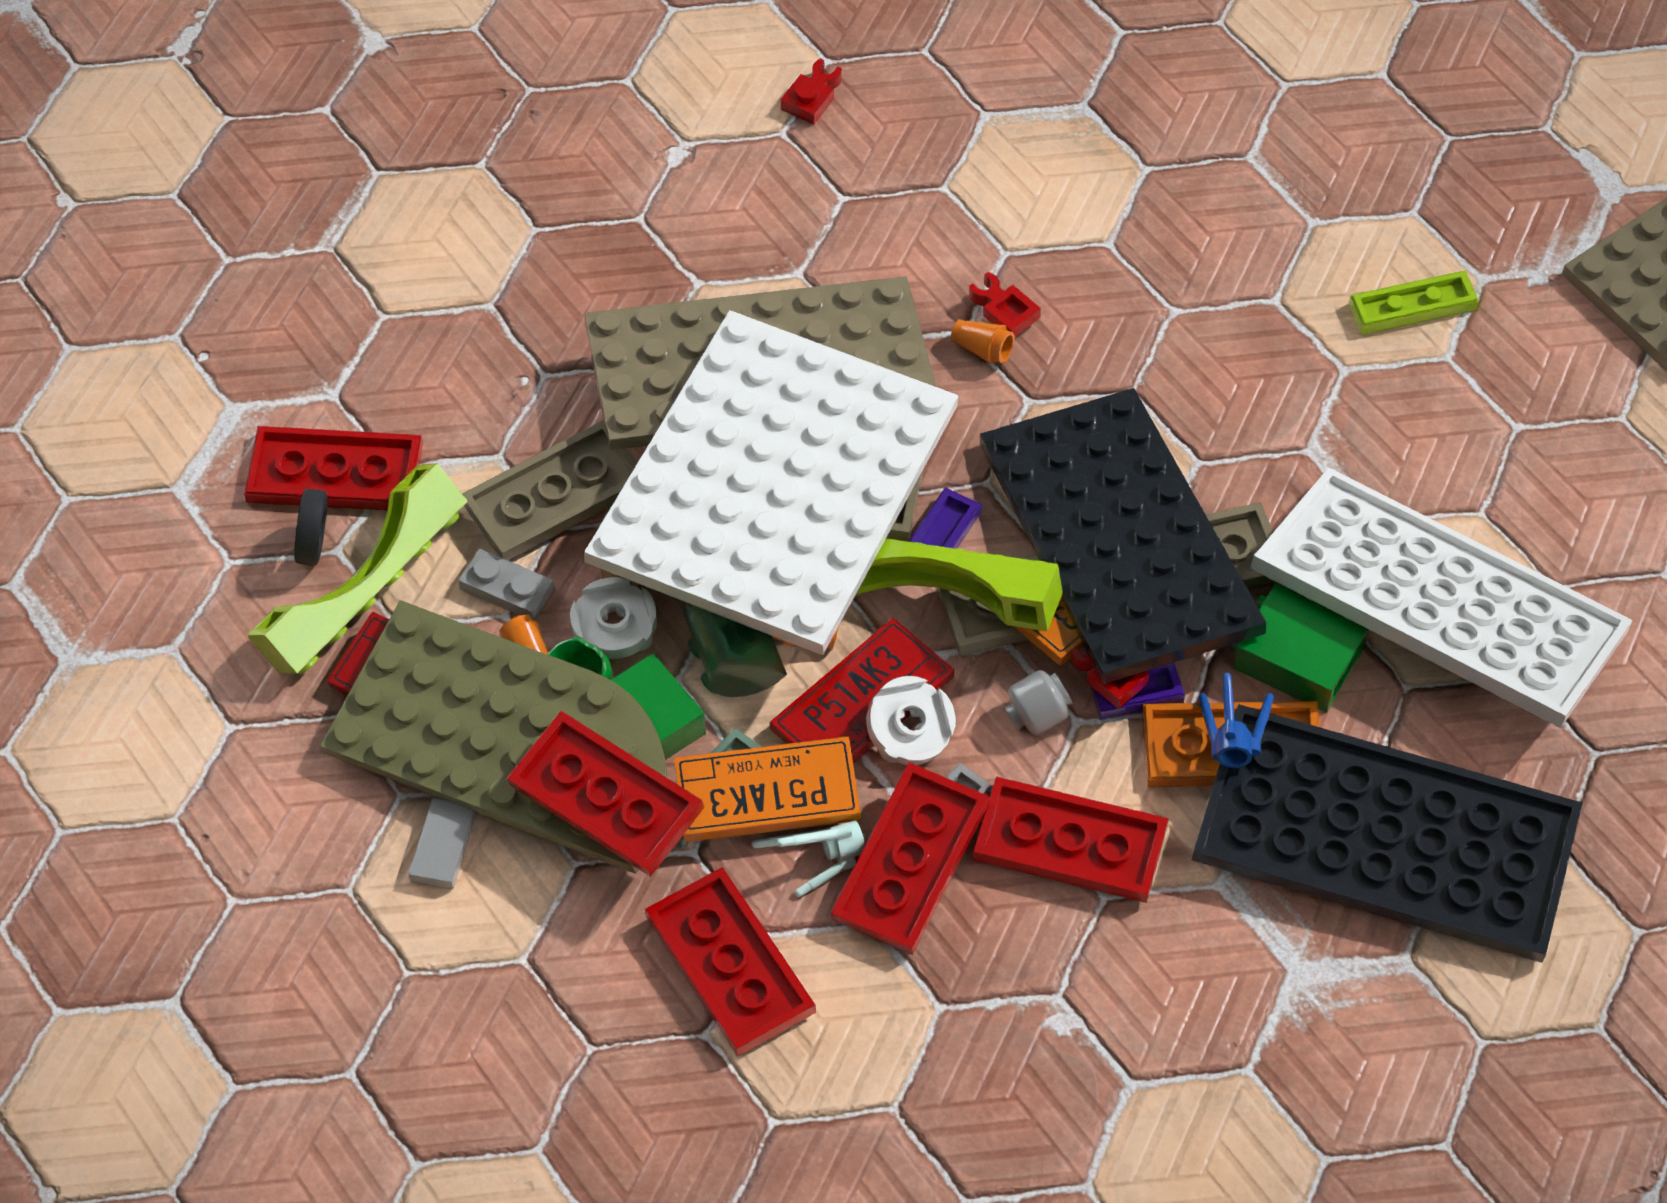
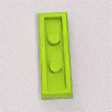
[1349,270,1479,335]

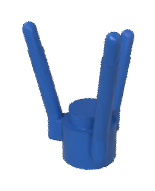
[1198,672,1274,768]

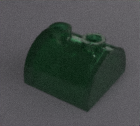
[684,603,787,697]

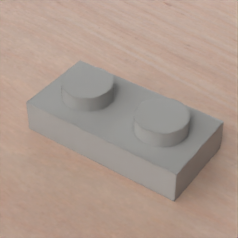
[458,548,555,621]

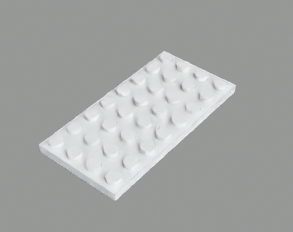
[1250,468,1633,728]

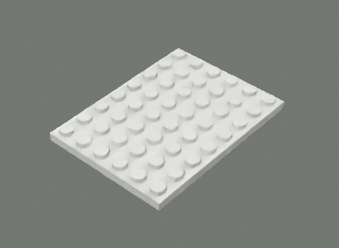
[584,310,959,655]

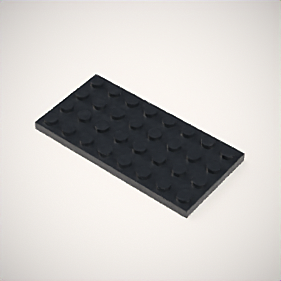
[980,388,1266,684]
[1191,704,1583,963]

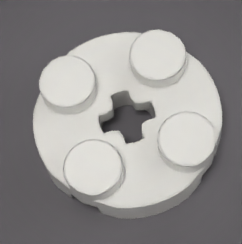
[570,577,657,659]
[866,676,956,765]

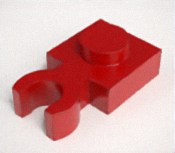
[781,58,842,125]
[969,272,1041,337]
[1071,648,1150,709]

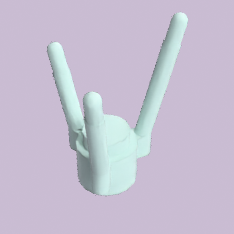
[752,820,865,897]

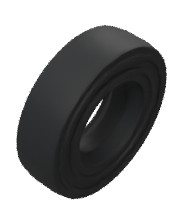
[294,488,328,565]

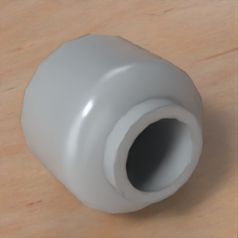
[1005,670,1073,735]

